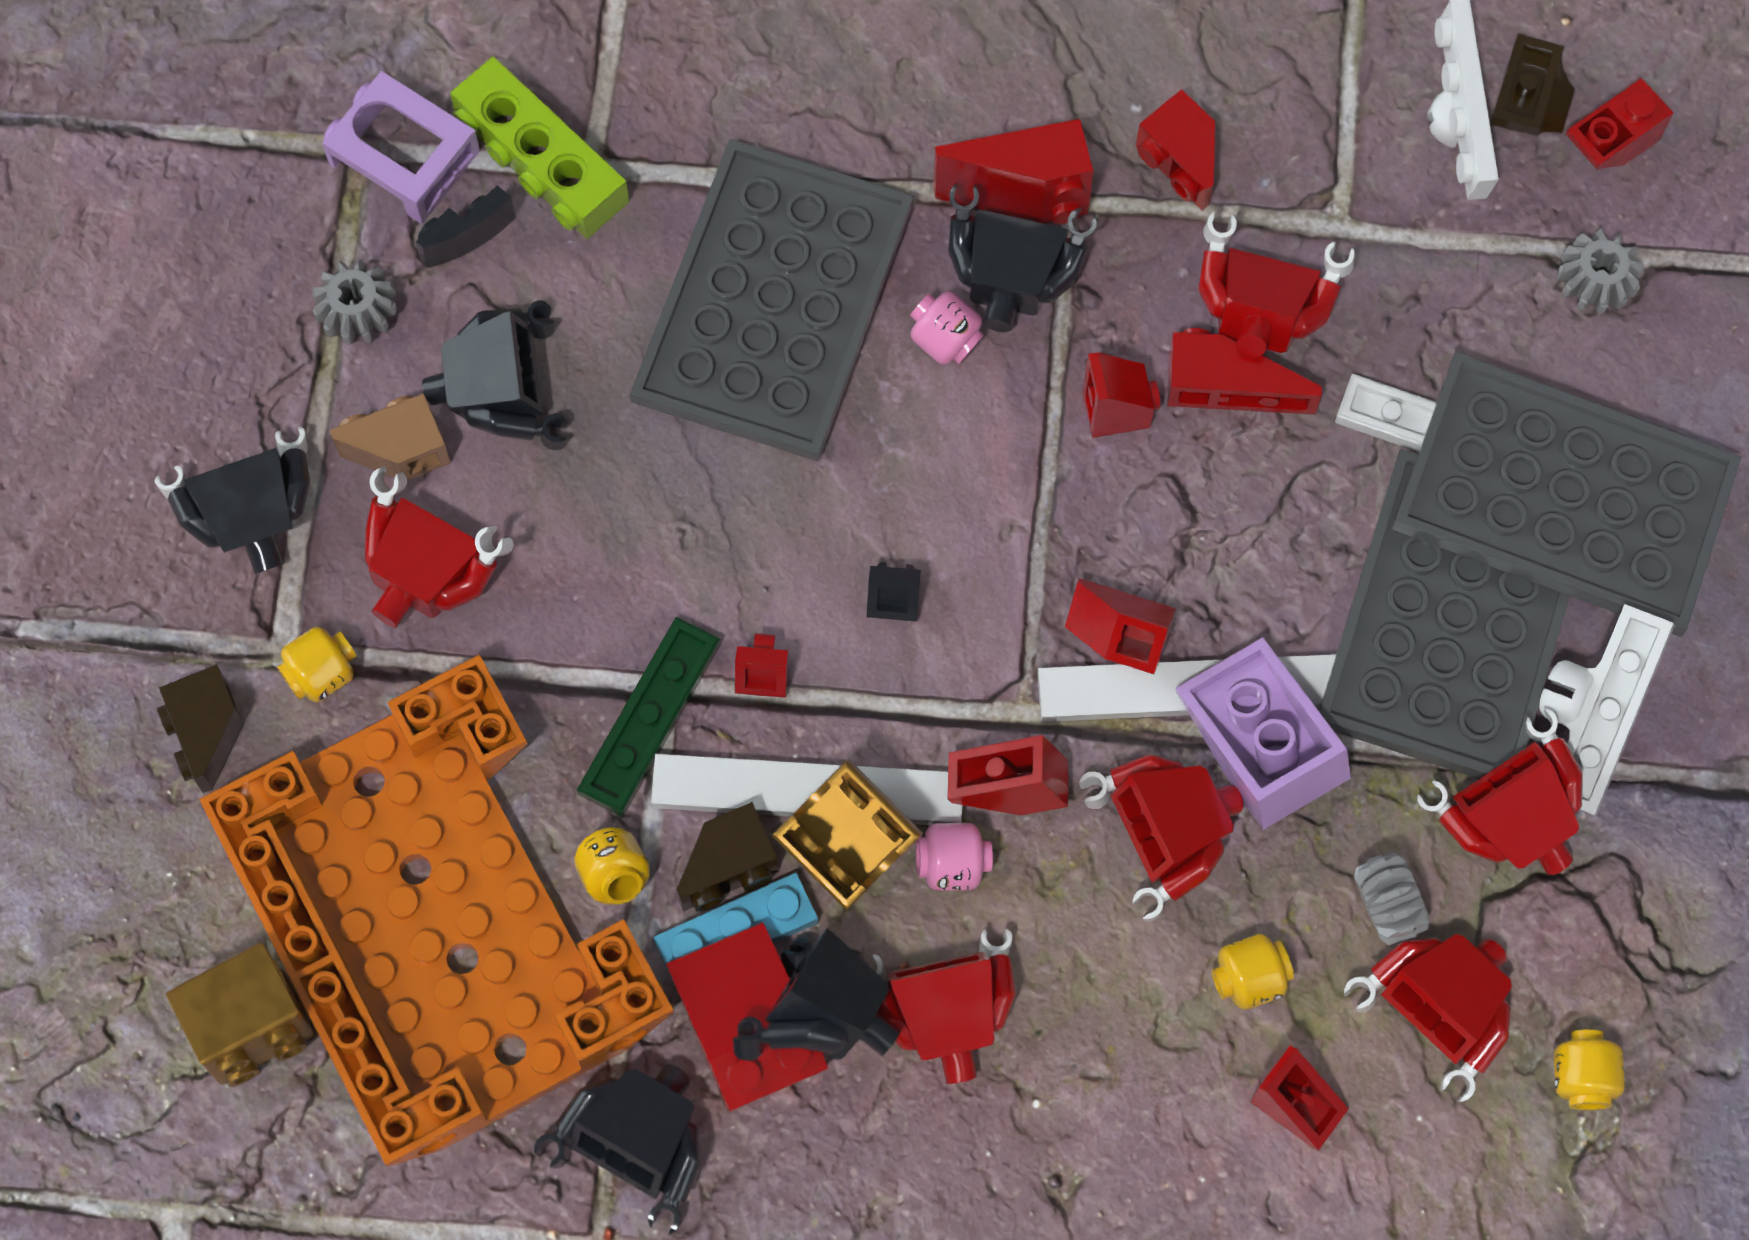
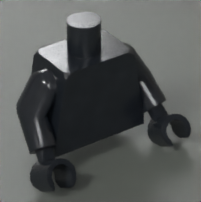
[948,183,1100,333]
[422,300,568,450]
[733,929,901,1061]
[534,1064,701,1235]

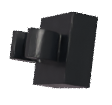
[866,562,921,622]

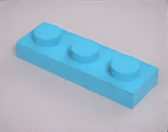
[653,873,818,986]

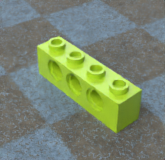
[450,56,629,239]

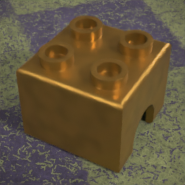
[771,758,922,911]
[166,943,314,1087]

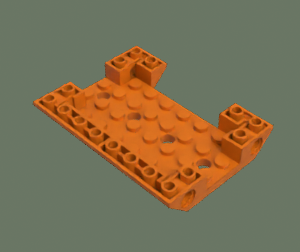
[199,654,674,1167]

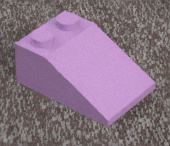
[1176,637,1351,830]

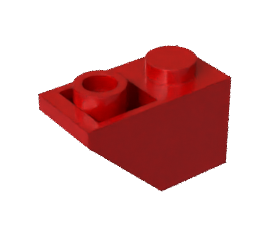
[1566,78,1673,170]
[1136,89,1215,211]
[1065,578,1176,674]

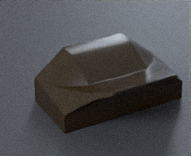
[1490,33,1575,136]

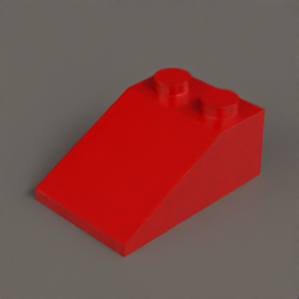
[933,119,1094,224]
[666,922,829,1111]

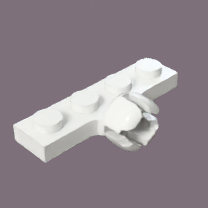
[1428,0,1499,200]
[1539,604,1675,816]

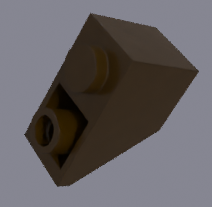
[157,665,243,793]
[676,802,779,912]

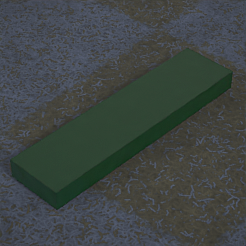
[577,617,721,818]

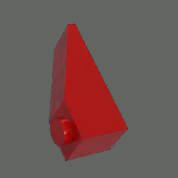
[1167,328,1322,415]

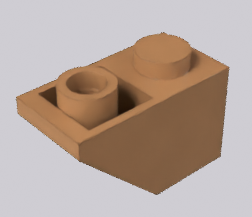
[329,393,451,480]

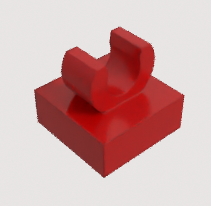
[735,633,788,698]

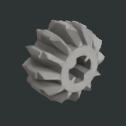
[1557,228,1644,316]
[312,259,397,345]
[1354,852,1430,945]

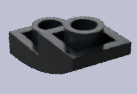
[415,185,516,268]

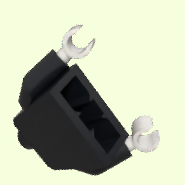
[155,427,310,574]

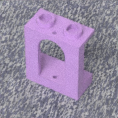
[322,71,480,224]

